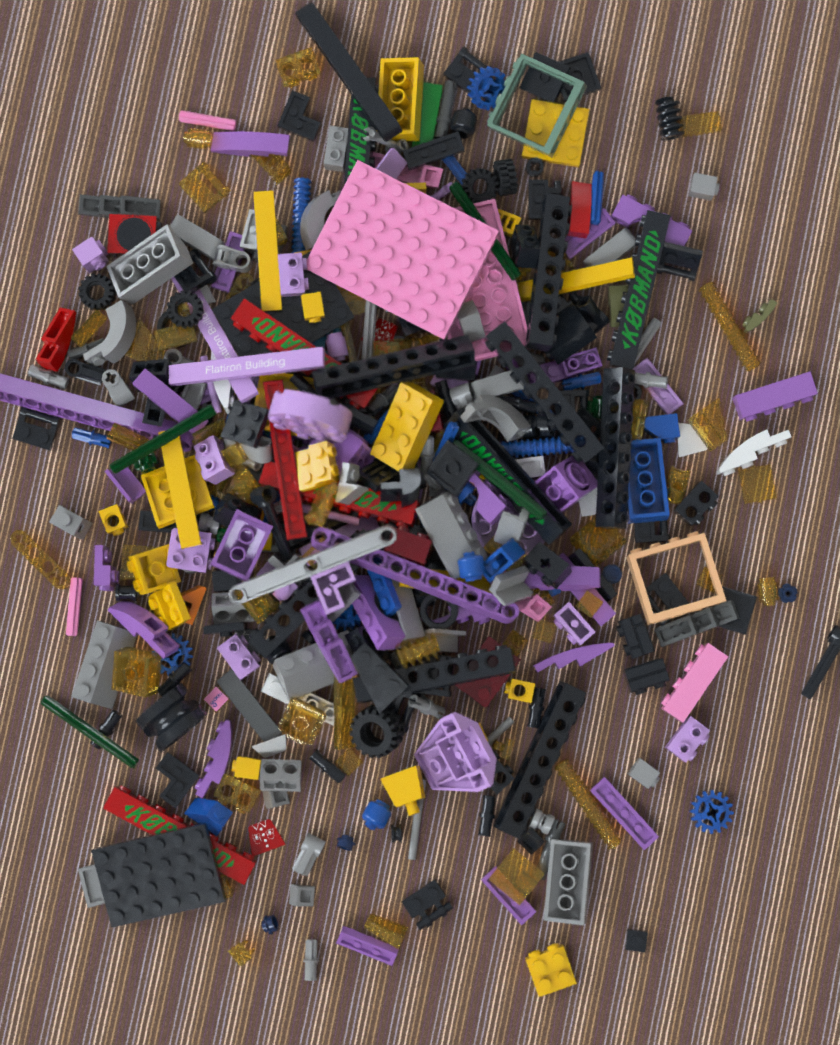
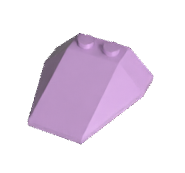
[414,712,496,792]

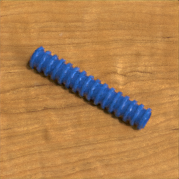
[291,177,311,253]
[500,436,585,458]

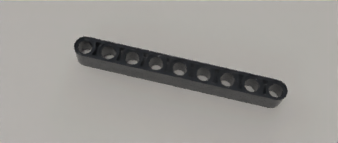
[295,2,402,142]

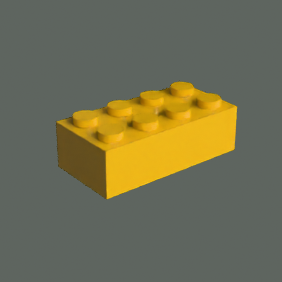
[376,57,424,141]
[370,382,444,471]

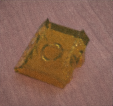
[304,481,338,527]
[570,517,627,567]
[278,697,327,745]

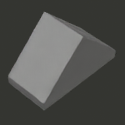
[457,300,485,342]

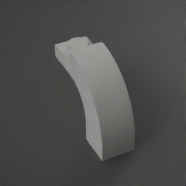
[300,190,341,250]
[83,300,136,367]
[460,395,531,442]

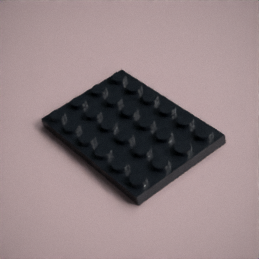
[212,251,355,378]
[91,822,227,927]

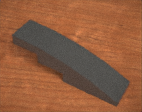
[78,194,161,220]
[655,600,740,647]
[216,669,283,742]

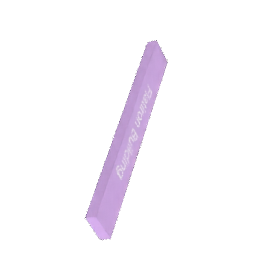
[171,277,259,404]
[169,347,325,386]

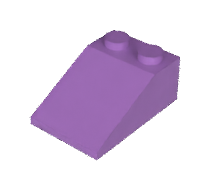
[210,510,273,581]

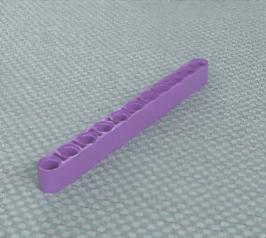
[0,373,196,452]
[311,527,519,624]

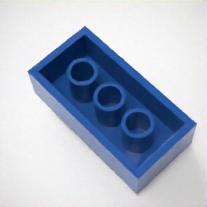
[627,438,670,524]

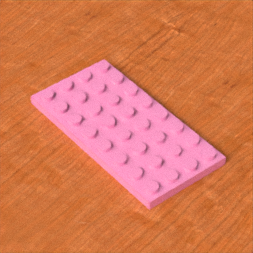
[447,199,528,362]

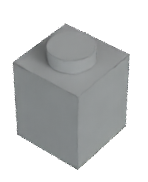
[688,173,720,201]
[627,758,660,789]

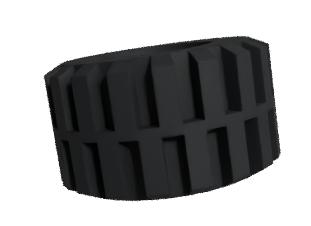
[349,704,405,758]

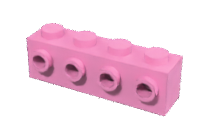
[661,643,728,723]

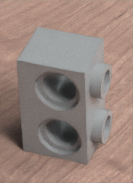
[324,126,348,172]
[211,591,254,624]
[260,759,302,792]

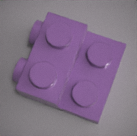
[94,545,120,591]

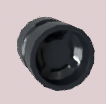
[523,413,555,441]

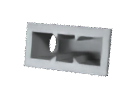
[49,505,93,540]

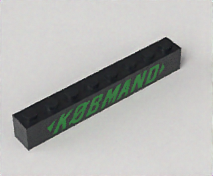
[344,77,379,185]
[607,210,671,370]
[443,406,573,545]

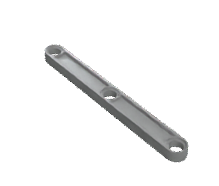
[228,525,397,605]

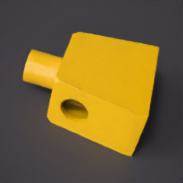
[381,766,425,816]

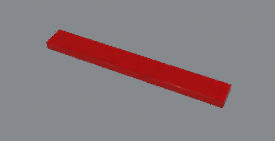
[263,379,307,540]

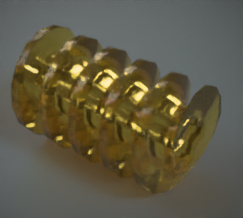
[230,469,264,509]
[395,632,440,669]

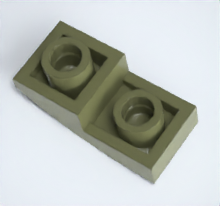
[608,285,628,327]
[742,299,777,334]

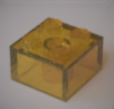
[112,647,161,698]

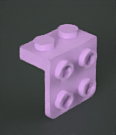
[166,528,216,574]

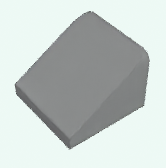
[262,791,290,809]
[289,884,315,906]

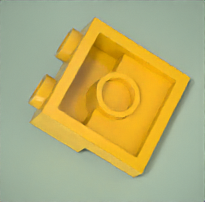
[295,441,339,492]
[127,544,181,595]
[148,582,191,632]
[525,943,577,997]

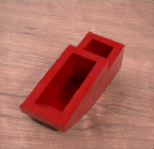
[567,181,592,239]
[35,308,76,372]

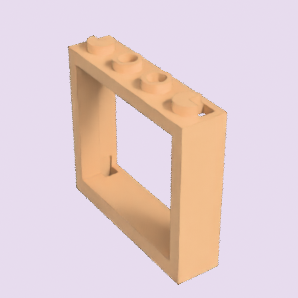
[626,531,726,625]

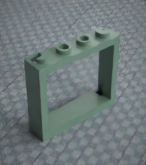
[487,53,587,158]

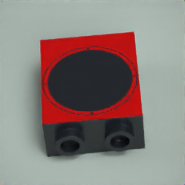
[107,214,162,257]

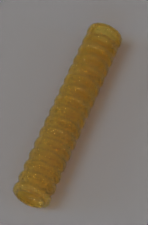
[698,282,761,372]
[554,759,623,850]

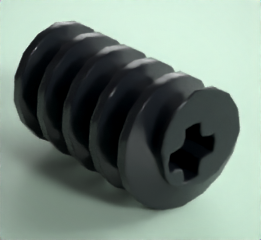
[655,97,685,141]

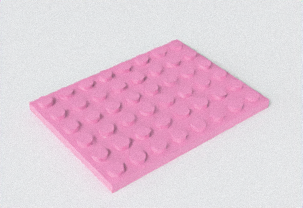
[307,160,500,340]

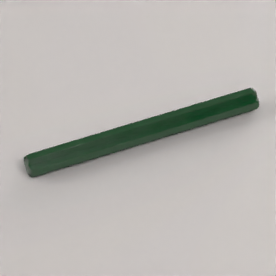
[449,182,521,281]
[109,405,216,474]
[453,440,547,520]
[40,695,139,768]

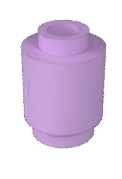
[325,332,349,362]

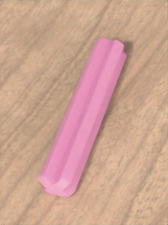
[179,111,237,131]
[66,577,83,636]

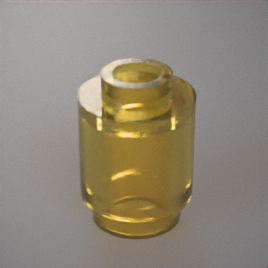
[183,128,213,149]
[757,577,779,606]

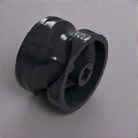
[135,683,208,753]

